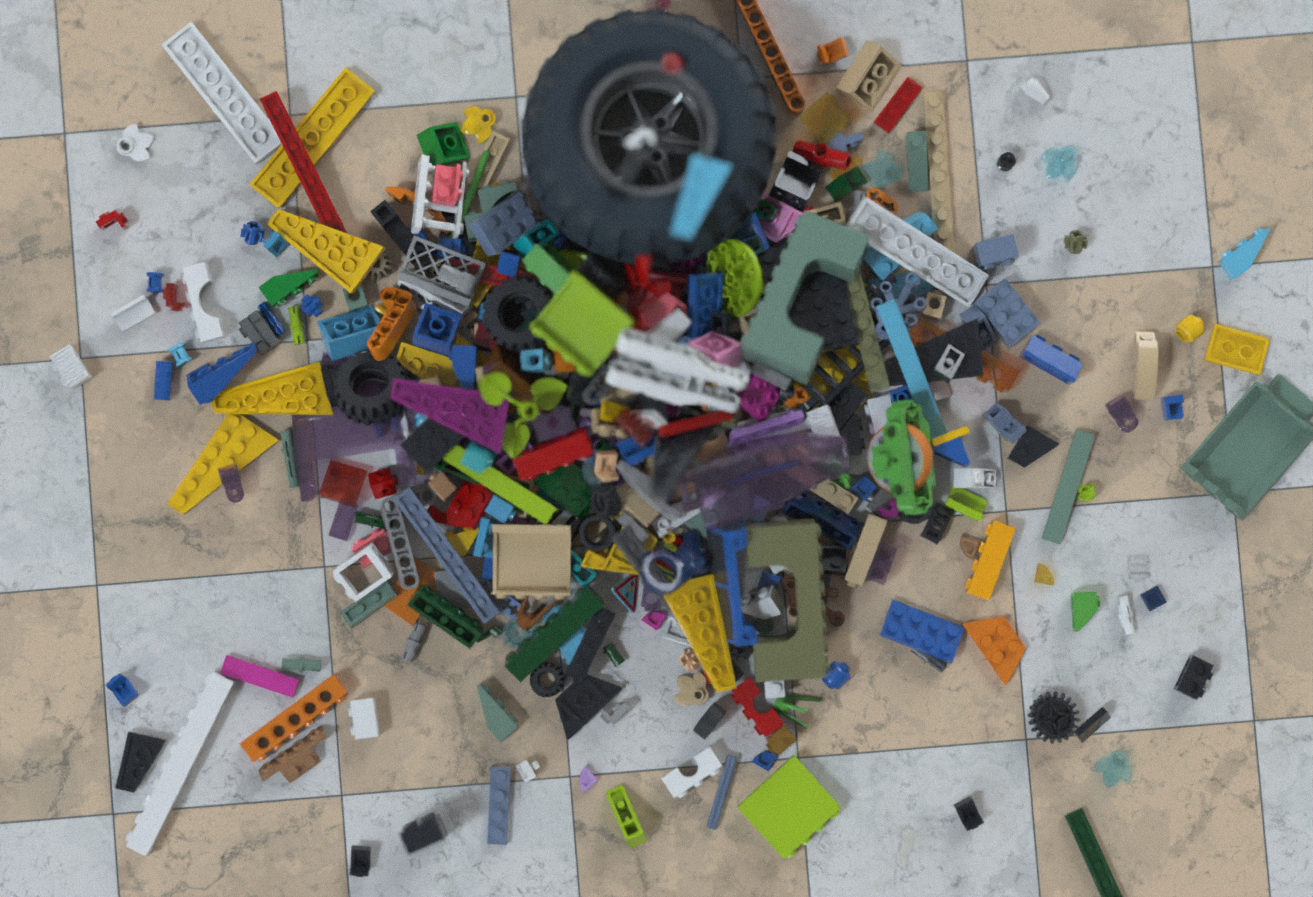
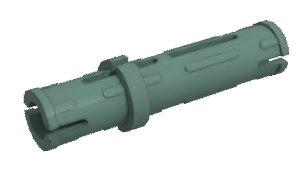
[280,430,302,488]

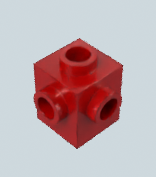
[368,467,399,500]

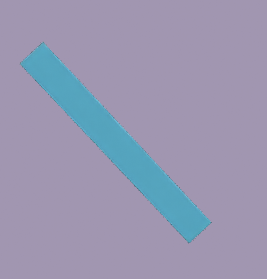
[876,299,947,440]

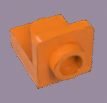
[553,349,575,374]

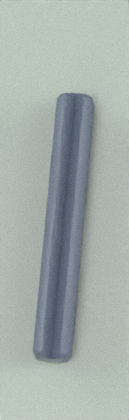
[707,755,737,830]

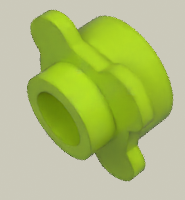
[1077,483,1096,502]

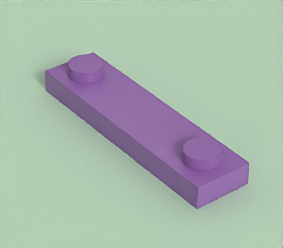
[728,410,805,446]

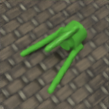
[773,694,822,729]

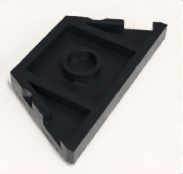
[555,674,622,740]

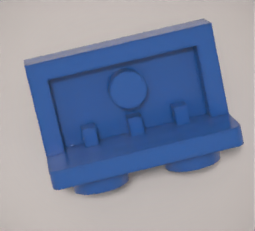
[617,428,656,465]

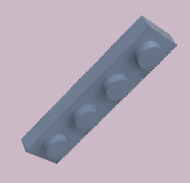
[487,766,510,845]

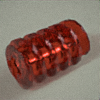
[611,407,654,449]

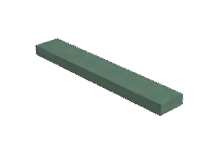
[1041,429,1095,544]

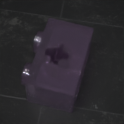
[532,405,577,442]
[865,542,897,585]

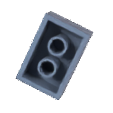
[468,191,540,257]
[973,278,1041,349]

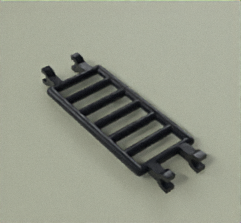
[777,273,919,416]

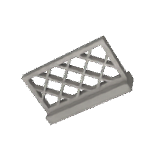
[397,236,486,307]

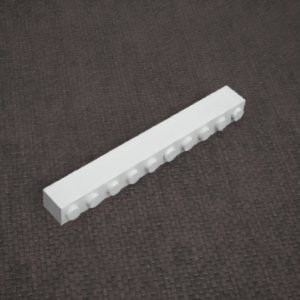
[126,672,236,857]

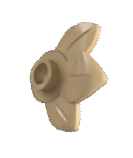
[674,671,709,706]

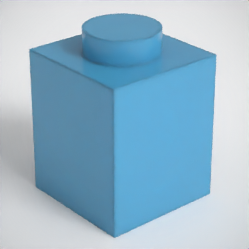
[485,494,518,523]

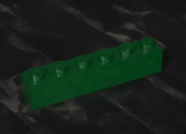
[504,584,604,682]

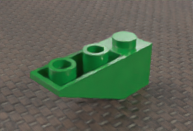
[258,269,320,308]

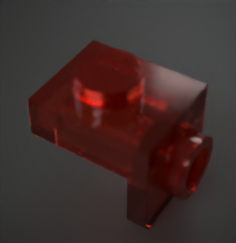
[163,283,188,312]

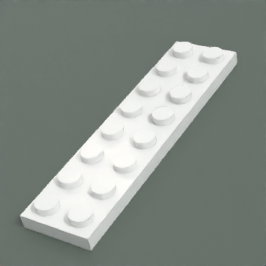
[162,22,282,164]
[845,196,989,308]

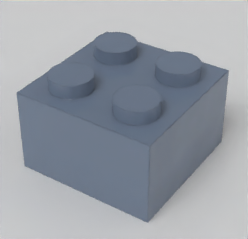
[972,234,1019,271]

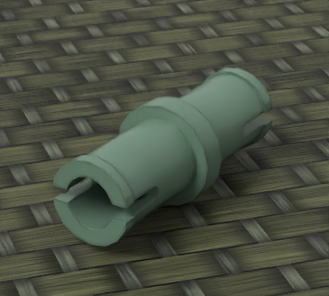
[281,657,321,673]

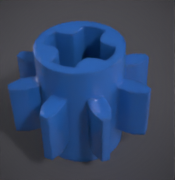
[240,221,265,245]
[300,294,324,318]

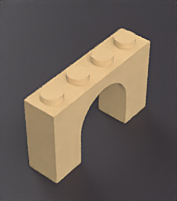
[616,461,696,530]

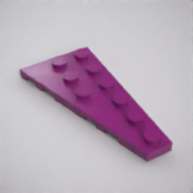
[390,379,510,454]

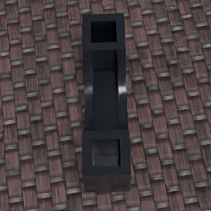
[370,200,432,273]
[564,607,616,685]

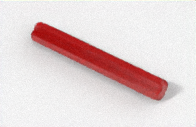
[658,410,733,437]

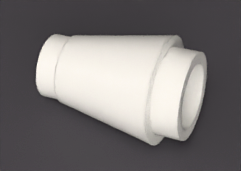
[1021,77,1050,104]

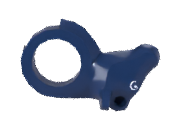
[639,530,711,595]

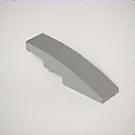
[616,460,681,522]

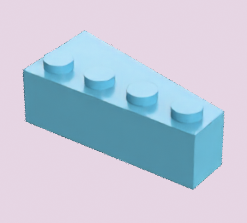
[671,155,732,240]
[863,211,938,281]

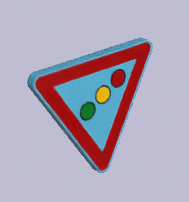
[612,574,639,613]

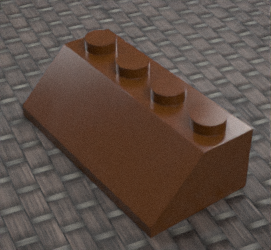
[482,344,556,423]

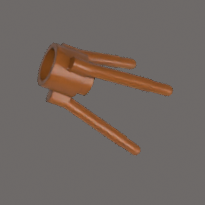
[515,595,558,632]

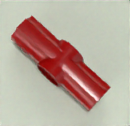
[793,140,852,171]

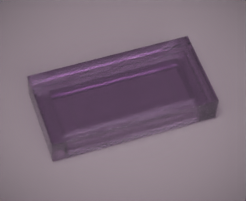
[329,499,359,541]

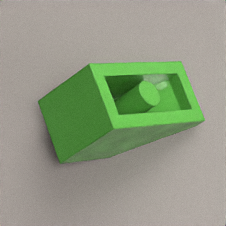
[1071,592,1100,632]

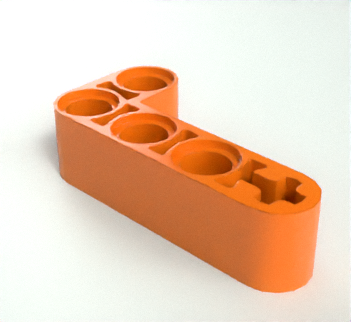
[367,287,417,361]

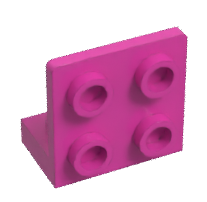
[736,369,781,423]

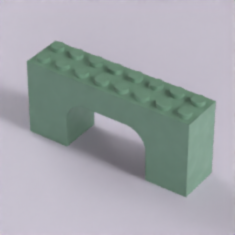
[741,210,870,385]

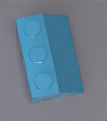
[317,306,380,361]

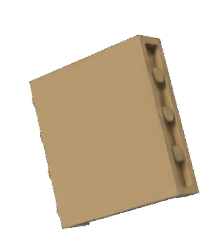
[492,524,571,599]

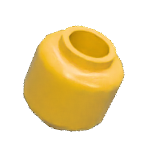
[1175,315,1204,343]

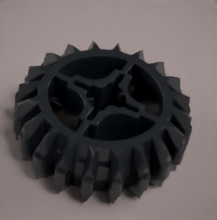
[1027,691,1080,744]

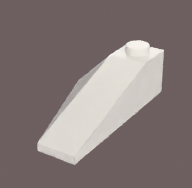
[618,309,691,369]

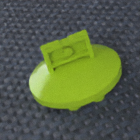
[706,240,766,317]

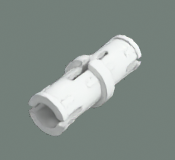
[1116,595,1135,635]

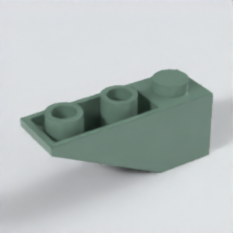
[477,683,518,742]

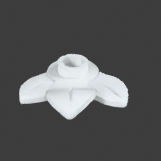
[116,124,154,161]

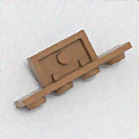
[258,726,327,783]

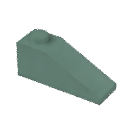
[905,131,928,192]

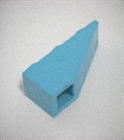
[1218,227,1270,280]

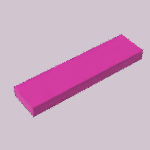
[220,655,300,698]

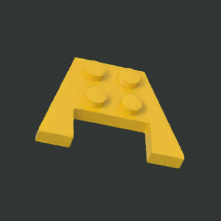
[580,512,658,575]

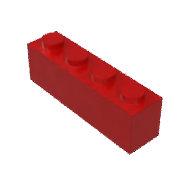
[513,427,594,481]

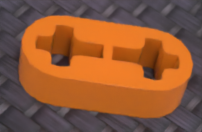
[865,188,898,215]

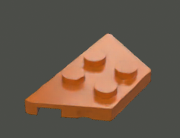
[962,617,1026,685]

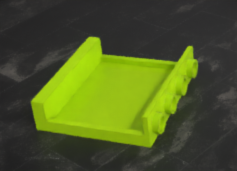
[529,271,636,376]
[737,755,841,859]

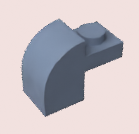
[820,123,864,153]
[983,402,1027,443]

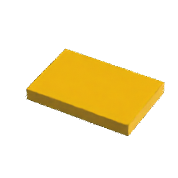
[1204,323,1270,376]

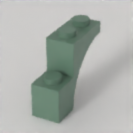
[464,181,517,243]

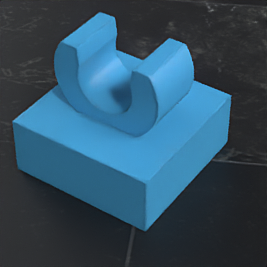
[263,231,289,257]

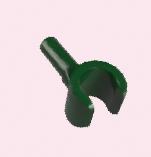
[477,625,503,643]

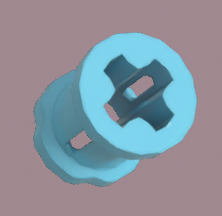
[168,342,193,367]

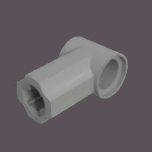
[437,264,479,296]

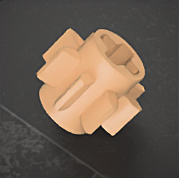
[680,648,701,671]

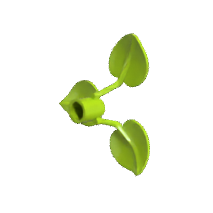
[479,372,567,458]

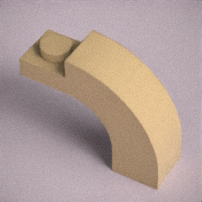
[1133,331,1158,400]

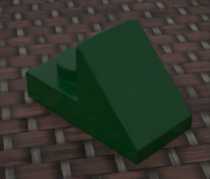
[825,166,868,203]

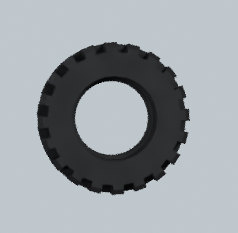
[482,276,554,353]
[333,350,407,426]

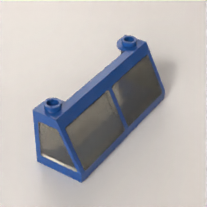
[705,520,758,646]

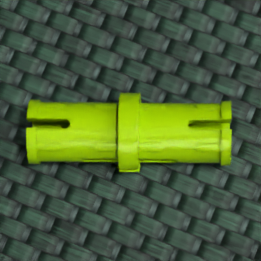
[287,305,306,345]

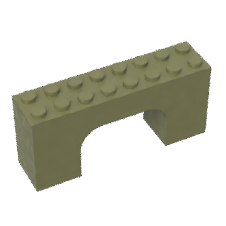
[745,518,829,682]

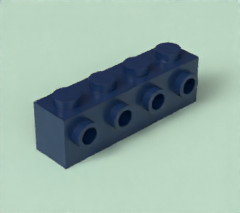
[782,487,864,549]

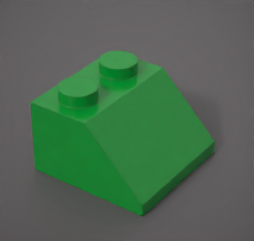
[416,122,470,166]

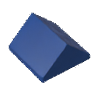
[932,437,970,467]

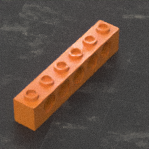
[240,674,349,762]

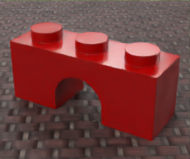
[730,676,784,737]

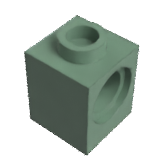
[342,284,369,312]

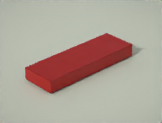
[873,76,923,134]

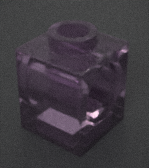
[641,585,661,612]

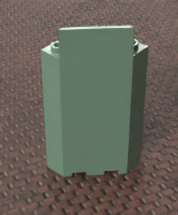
[1181,374,1313,521]

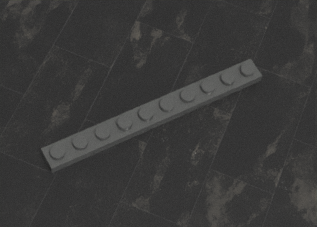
[611,526,744,681]

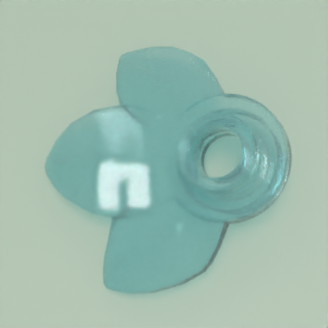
[1040,147,1076,181]
[863,150,900,189]
[1094,751,1132,787]

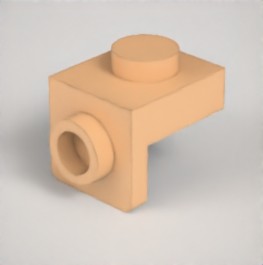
[594,450,619,482]

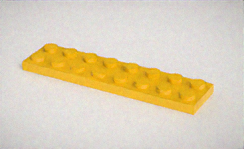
[249,67,376,209]

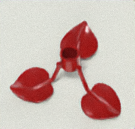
[623,255,671,334]

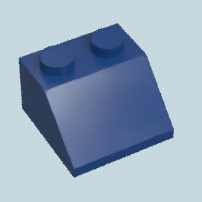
[412,303,462,357]

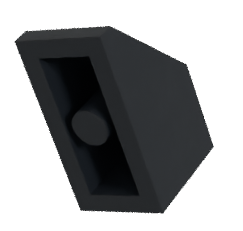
[709,310,741,343]

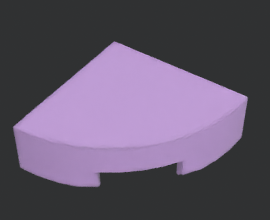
[579,766,598,793]

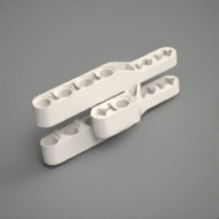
[606,329,749,412]

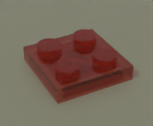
[319,460,367,508]

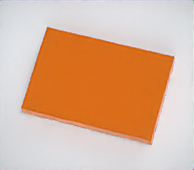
[384,557,437,626]

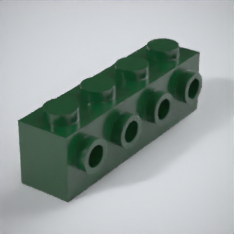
[407,583,484,649]

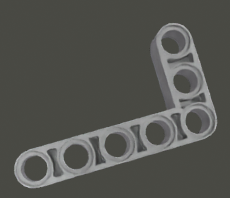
[380,487,436,590]

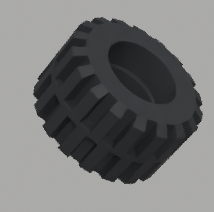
[576,254,627,301]

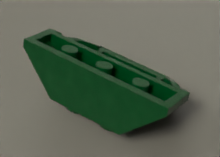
[534,463,600,520]

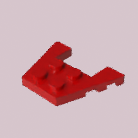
[427,480,494,530]

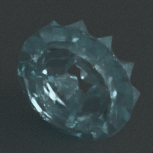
[582,455,604,486]
[502,618,533,649]

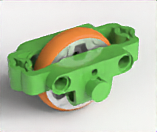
[867,400,936,515]

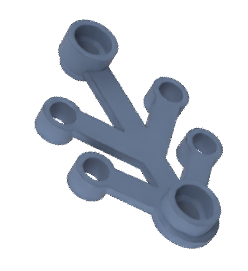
[871,272,926,340]

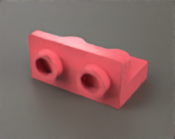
[431,164,464,207]
[351,528,391,568]

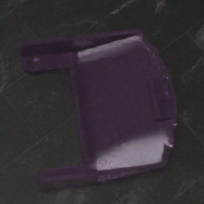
[292,380,419,503]

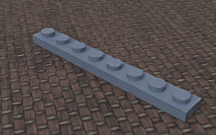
[394,487,500,624]

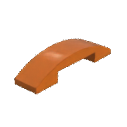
[385,186,451,236]

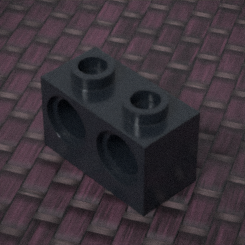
[1173,655,1214,700]

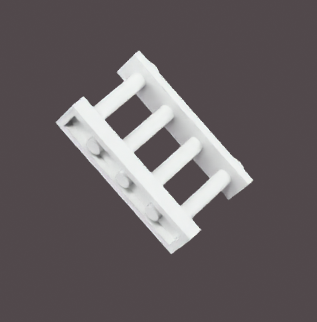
[411,155,469,239]

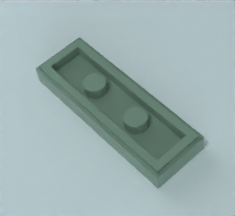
[340,580,398,628]

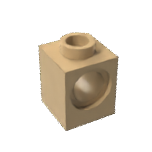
[921,290,947,320]

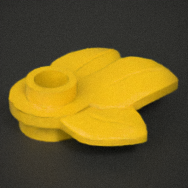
[461,106,496,144]

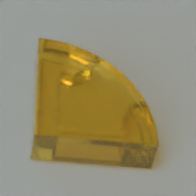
[1034,563,1054,586]

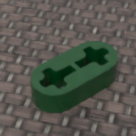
[752,199,779,221]

